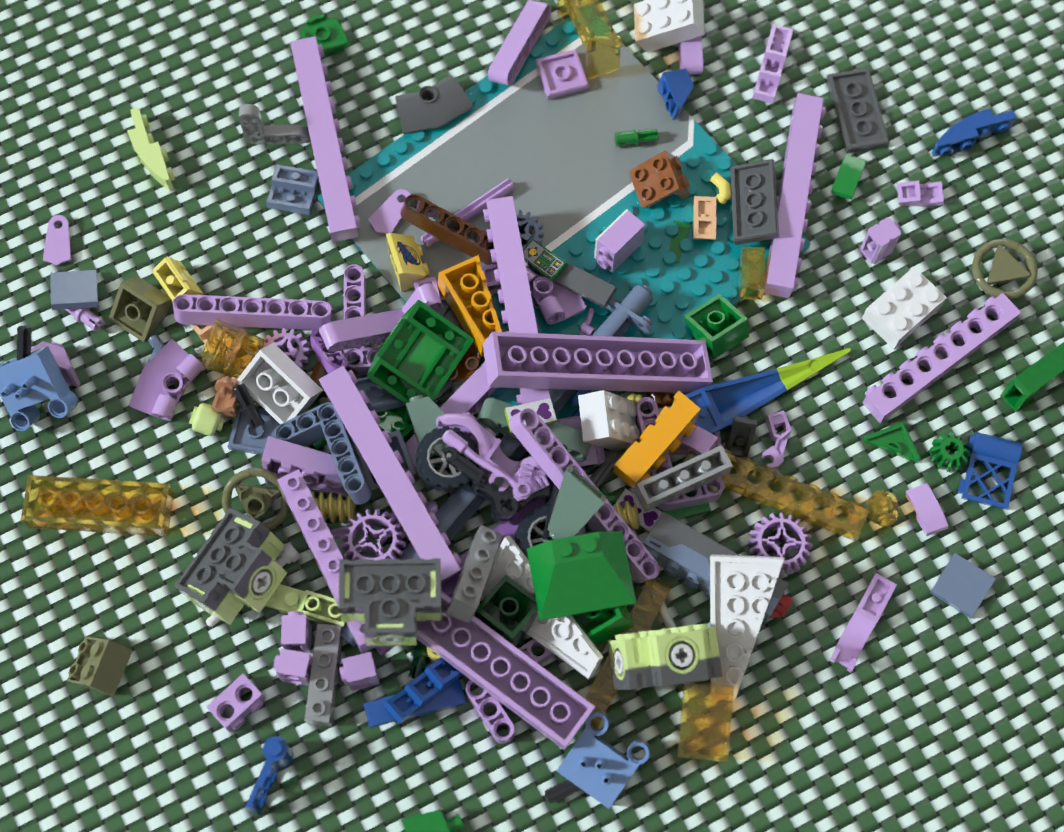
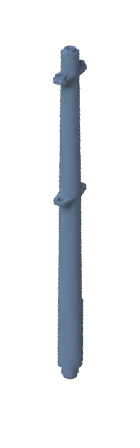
[341,285,653,647]

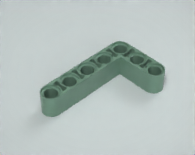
[477,398,591,462]

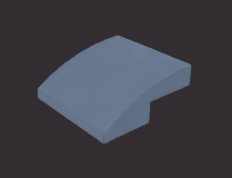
[266,164,319,215]

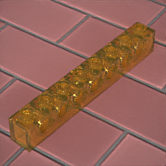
[684,447,869,541]

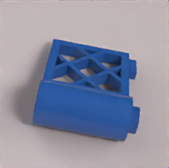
[957,432,1022,510]
[245,736,294,815]

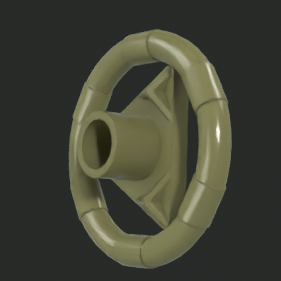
[972,239,1038,299]
[222,468,290,531]

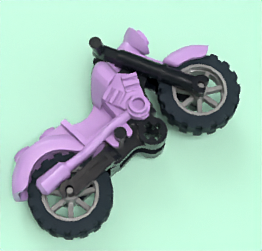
[415,412,588,559]

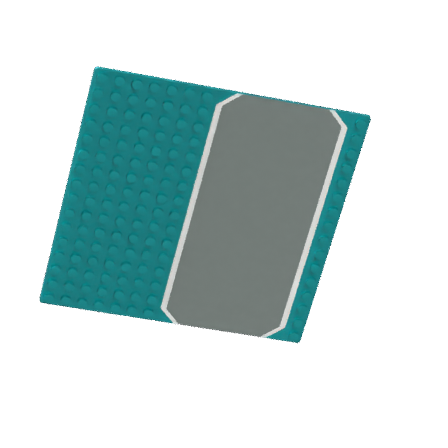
[318,7,810,419]

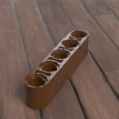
[400,194,496,265]

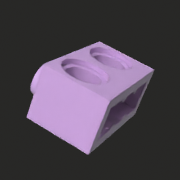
[281,611,312,654]
[273,648,313,686]
[339,652,380,692]
[206,674,266,732]

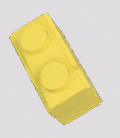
[152,256,203,301]

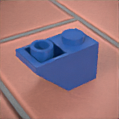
[657,69,694,120]

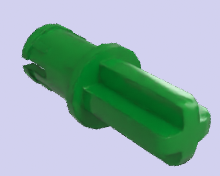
[614,128,659,147]

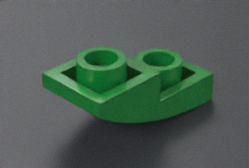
[831,154,867,200]

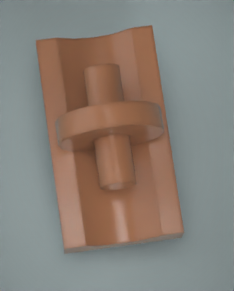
[211,376,239,417]

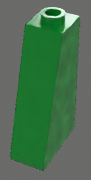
[1000,342,1064,412]

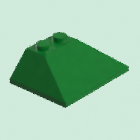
[366,300,474,404]
[527,531,636,621]

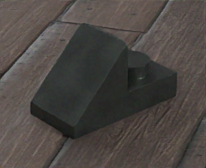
[724,416,757,463]

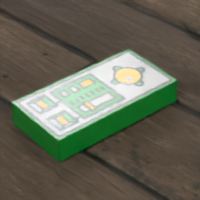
[523,238,568,282]

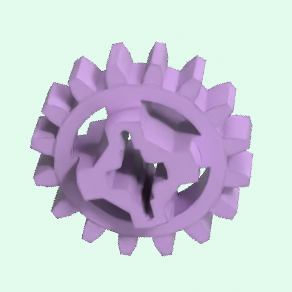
[261,328,310,370]

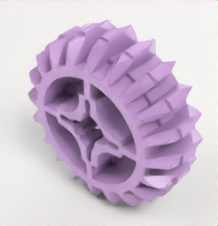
[341,509,406,561]
[748,512,812,576]

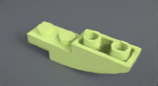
[127,107,175,190]
[265,584,345,627]

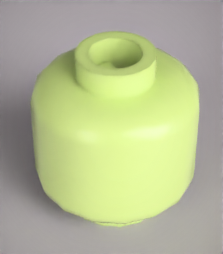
[189,403,225,436]

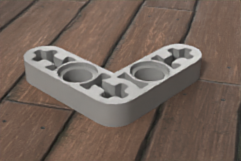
[239,104,309,145]

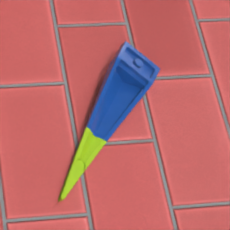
[685,348,851,434]

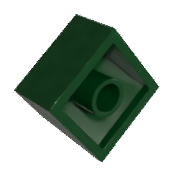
[475,575,538,646]

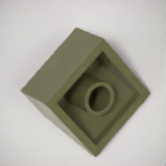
[108,275,172,342]

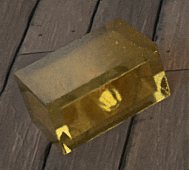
[739,247,765,300]

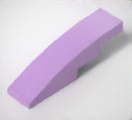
[752,24,793,104]

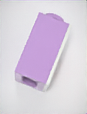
[594,209,645,273]

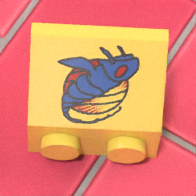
[386,233,430,292]

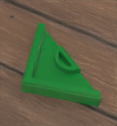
[863,422,921,463]

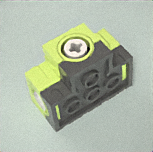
[174,508,287,625]
[339,558,441,646]
[608,624,722,690]

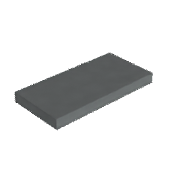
[826,68,890,153]
[730,159,779,245]

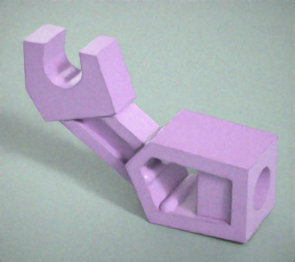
[762,411,792,471]

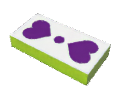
[504,398,557,433]
[613,489,662,533]

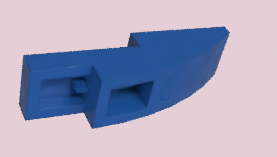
[932,108,1016,157]

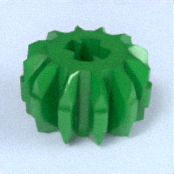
[929,432,970,472]

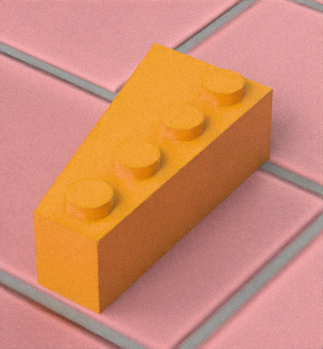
[437,255,502,357]
[613,391,701,490]

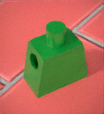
[402,810,464,832]

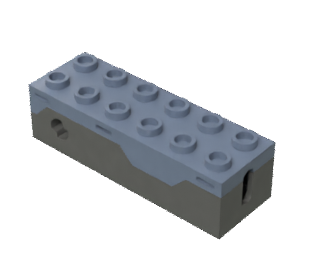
[643,511,792,626]

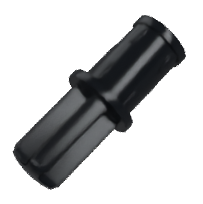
[232,383,265,429]

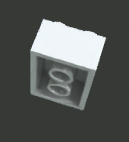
[634,0,705,53]
[862,267,947,349]
[236,343,323,424]
[578,390,640,450]

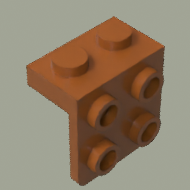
[629,150,691,208]

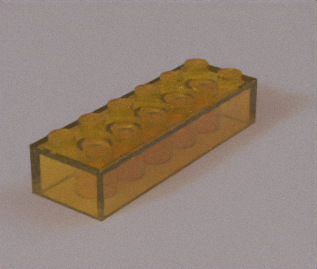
[21,475,174,537]

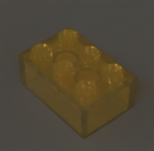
[677,682,734,762]

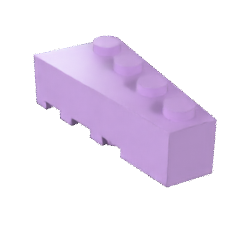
[261,436,359,497]

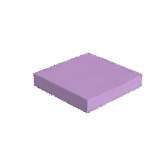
[535,49,589,99]

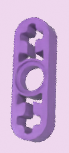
[310,329,348,374]

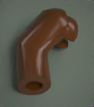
[647,392,675,408]

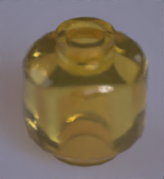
[866,490,900,527]

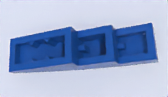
[384,658,463,724]
[363,680,467,728]

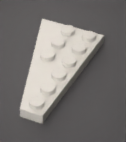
[480,535,603,679]
[710,554,785,700]

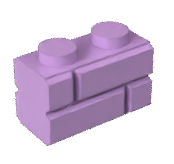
[860,217,901,265]

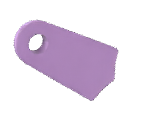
[368,189,411,234]
[43,215,71,266]

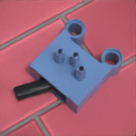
[0,325,78,431]
[545,711,650,809]

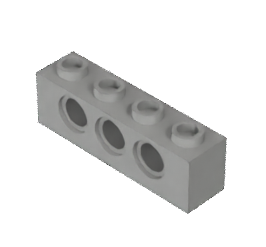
[634,445,733,512]
[446,525,503,623]
[305,624,343,727]

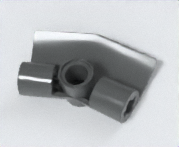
[395,75,473,134]

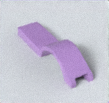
[830,573,897,672]

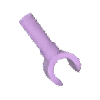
[580,308,595,336]

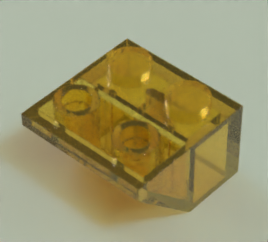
[199,319,265,378]

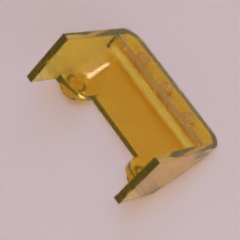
[557,0,623,80]

